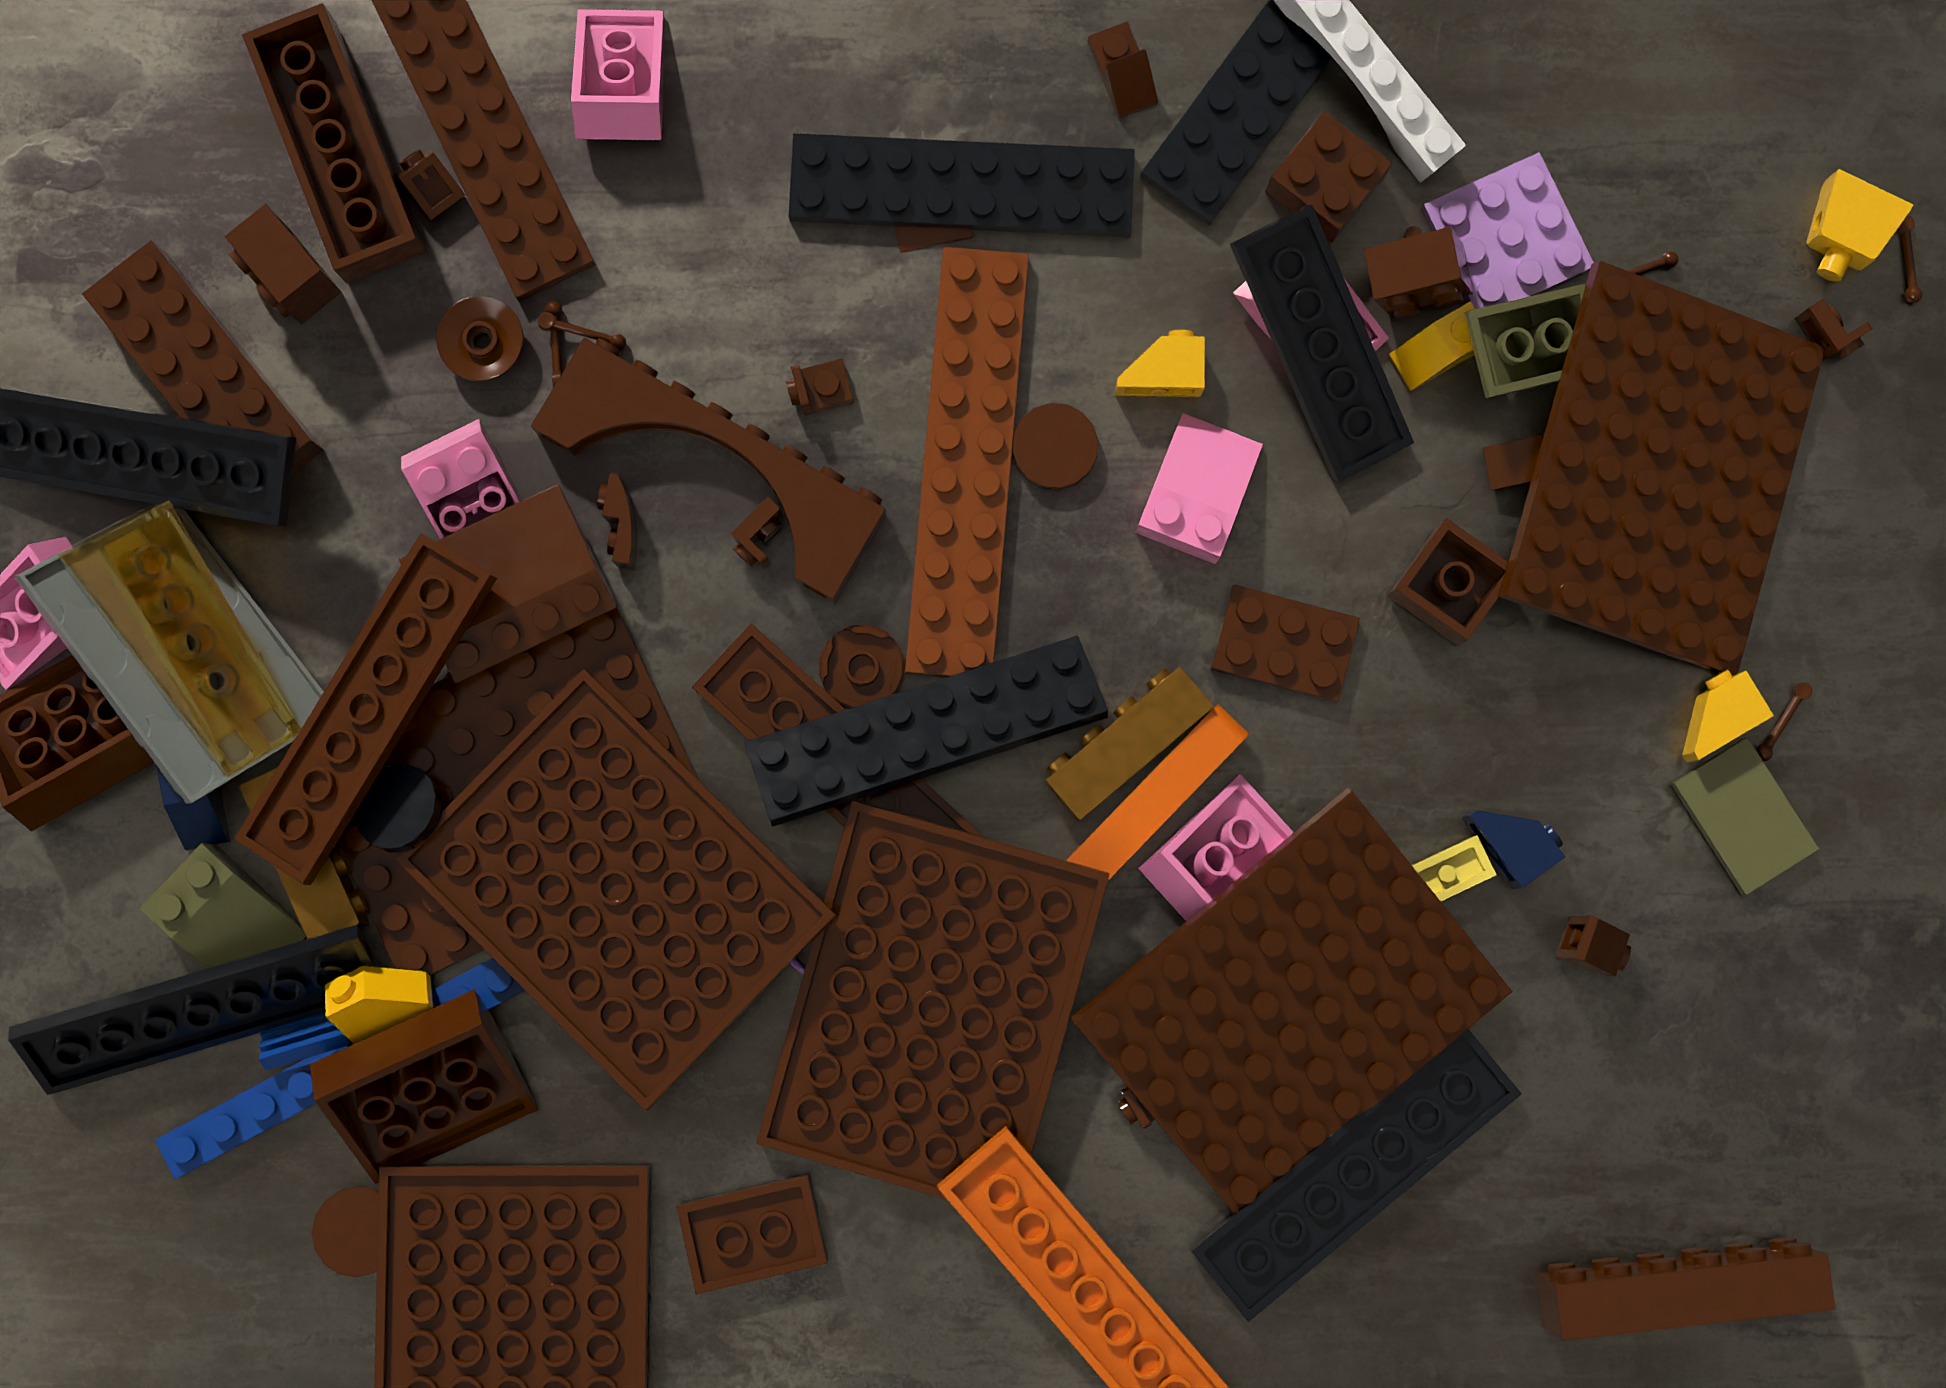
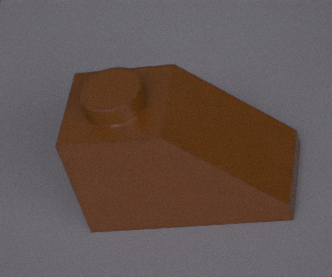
[1555,916,1631,976]

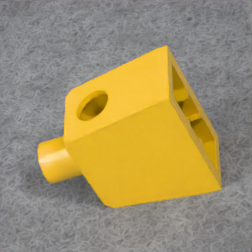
[1807,169,1913,282]

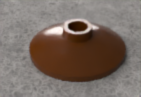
[436,296,524,382]

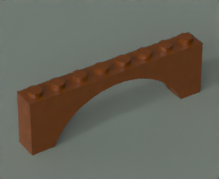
[530,338,887,604]

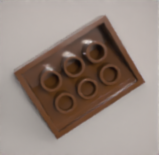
[399,483,616,683]
[0,655,154,832]
[310,989,538,1184]

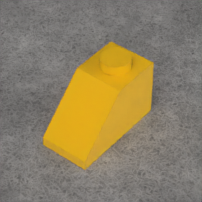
[1388,301,1475,392]
[1115,330,1205,397]
[1682,669,1774,763]
[325,966,433,1044]

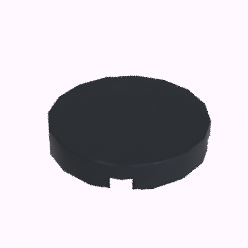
[354,764,442,852]

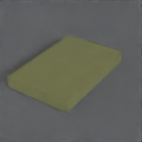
[1670,737,1819,895]

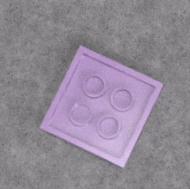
[1421,152,1594,309]

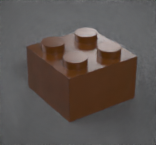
[1265,111,1393,243]
[224,204,342,324]
[1364,226,1473,318]
[1387,518,1509,646]

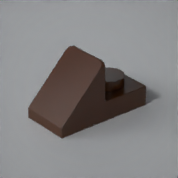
[1087,21,1158,119]

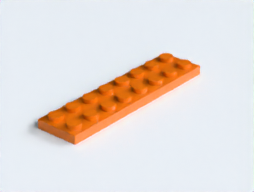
[937,1126,1230,1388]

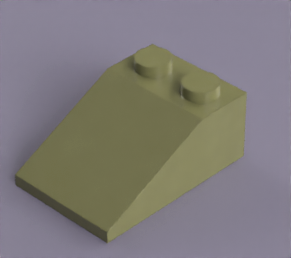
[1464,283,1586,398]
[139,843,307,968]

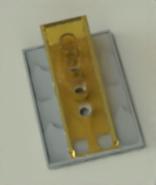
[14,501,324,803]

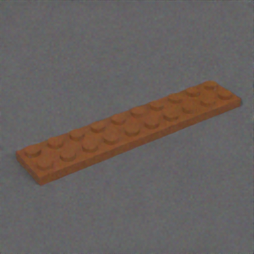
[905,247,1029,677]

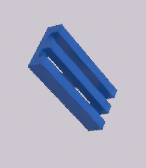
[259,1012,351,1070]

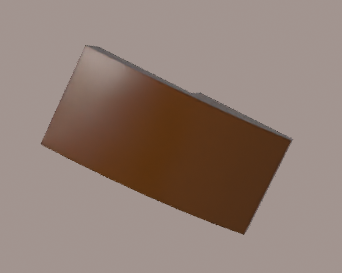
[1483,434,1544,490]
[597,473,637,570]

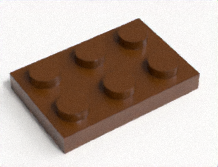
[1210,584,1360,703]
[677,1174,828,1294]

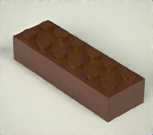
[242,3,426,284]
[82,240,324,475]
[1535,1237,1836,1341]

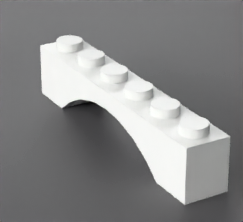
[1273,0,1466,183]

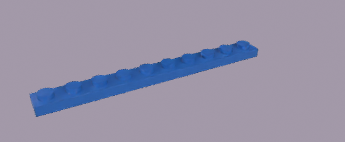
[155,957,526,1179]

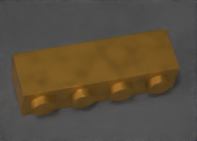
[1044,667,1214,822]
[239,767,370,939]

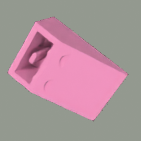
[401,419,521,539]

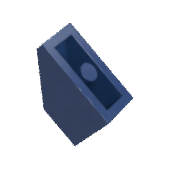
[156,765,231,851]
[1462,810,1565,889]

